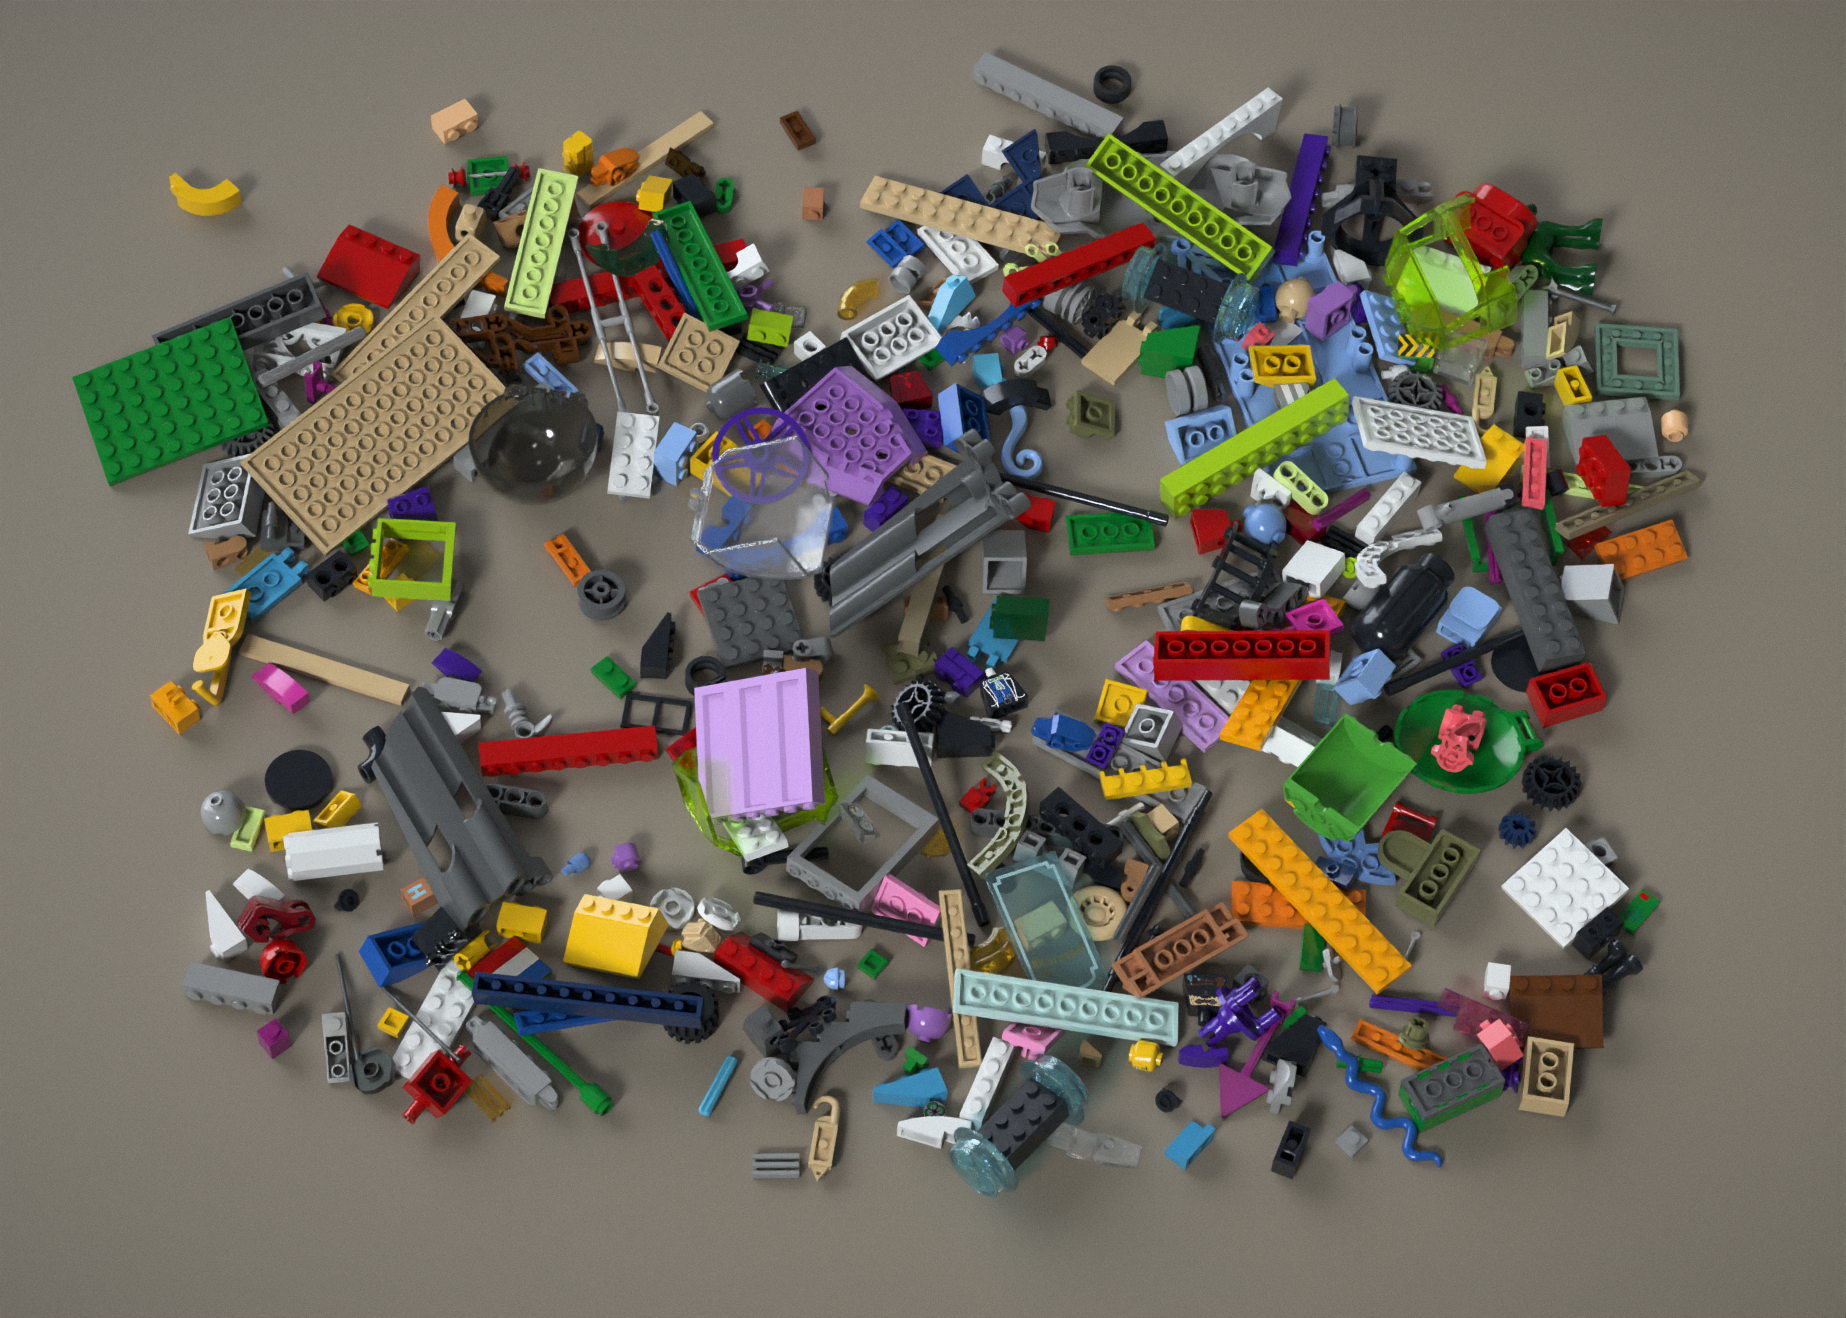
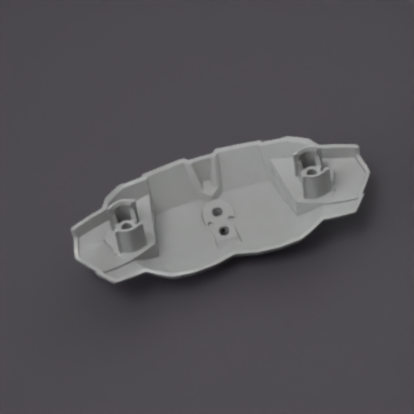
[1031,151,1291,243]

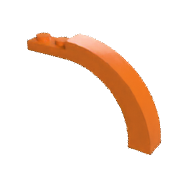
[428,184,509,298]

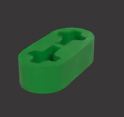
[715,178,734,214]

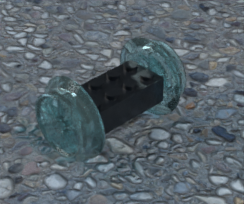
[1122,243,1259,344]
[948,1055,1090,1198]

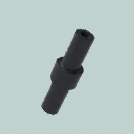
[942,585,968,624]
[1179,848,1205,888]

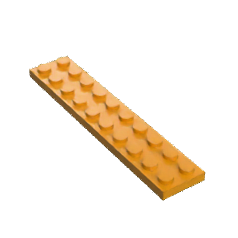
[1220,595,1346,751]
[1228,809,1412,995]

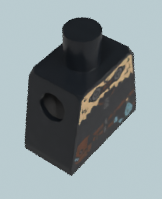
[1182,973,1227,1027]

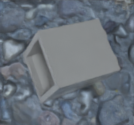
[981,530,1027,594]
[1560,564,1625,624]

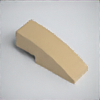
[1546,311,1581,360]
[594,342,662,373]

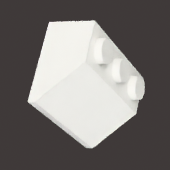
[1262,716,1322,767]

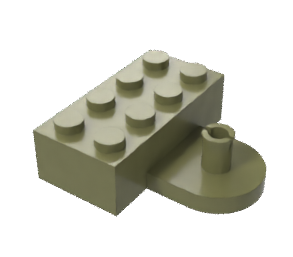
[1377,829,1481,928]

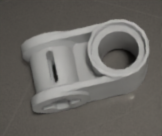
[792,637,834,666]

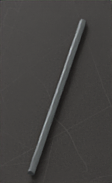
[335,954,360,1062]
[382,986,461,1063]

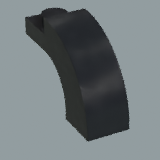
[979,379,1052,416]

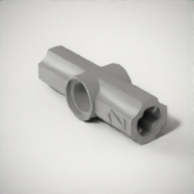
[424,578,464,641]

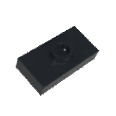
[749,932,798,964]

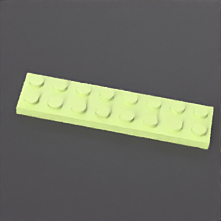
[504,168,578,319]

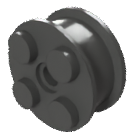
[1332,104,1358,149]
[577,569,626,620]

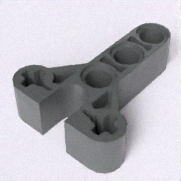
[1239,581,1308,631]

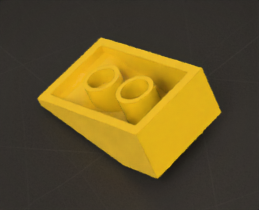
[1248,345,1316,391]
[1454,424,1524,494]

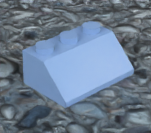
[1165,404,1237,465]

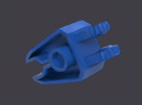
[1031,714,1095,752]

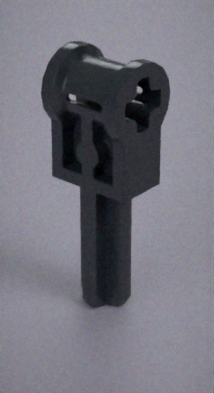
[477,166,520,222]

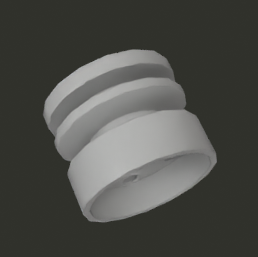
[1043,281,1096,325]

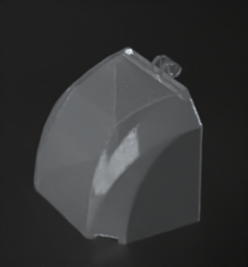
[687,436,835,580]

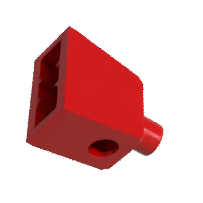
[1190,509,1242,555]

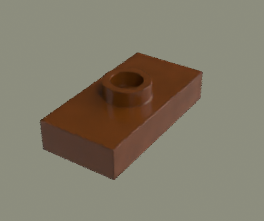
[780,111,816,150]

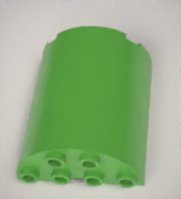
[1283,713,1417,842]

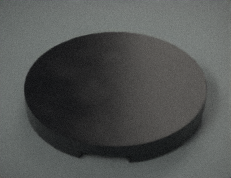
[264,750,332,811]

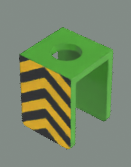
[1395,334,1435,374]

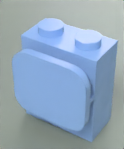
[1436,586,1502,650]

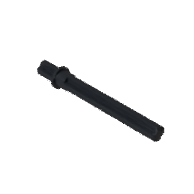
[1027,308,1089,359]

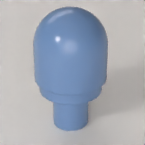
[561,853,591,876]

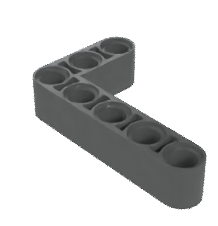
[486,784,547,819]

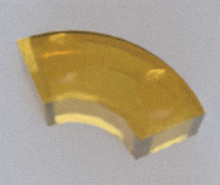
[969,926,1021,975]

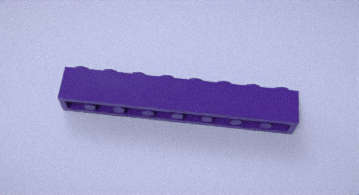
[1273,133,1331,267]

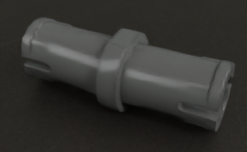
[984,176,1013,203]

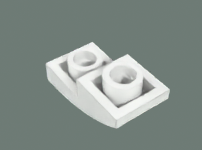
[233,869,284,901]

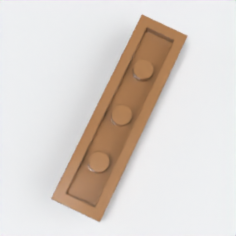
[1104,581,1193,612]

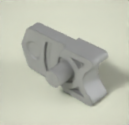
[1322,948,1342,982]

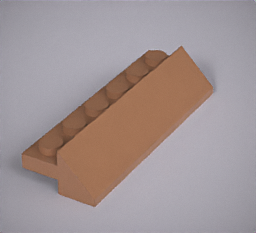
[1112,902,1249,999]

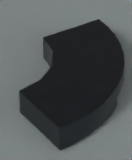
[1077,850,1121,891]

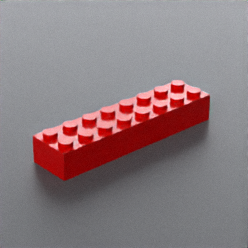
[1153,630,1331,681]

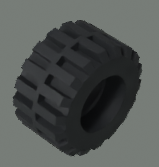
[663,980,719,1044]

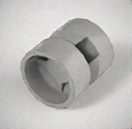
[888,255,926,294]

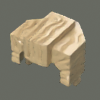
[681,918,724,960]

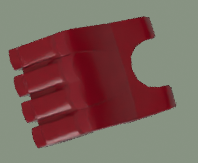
[237,895,316,943]

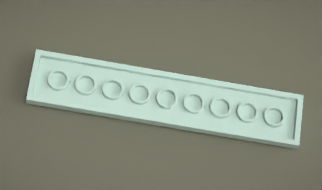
[953,969,1178,1047]

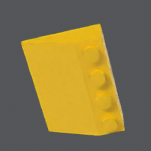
[563,894,669,979]

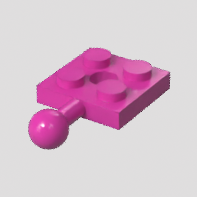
[1270,599,1344,636]

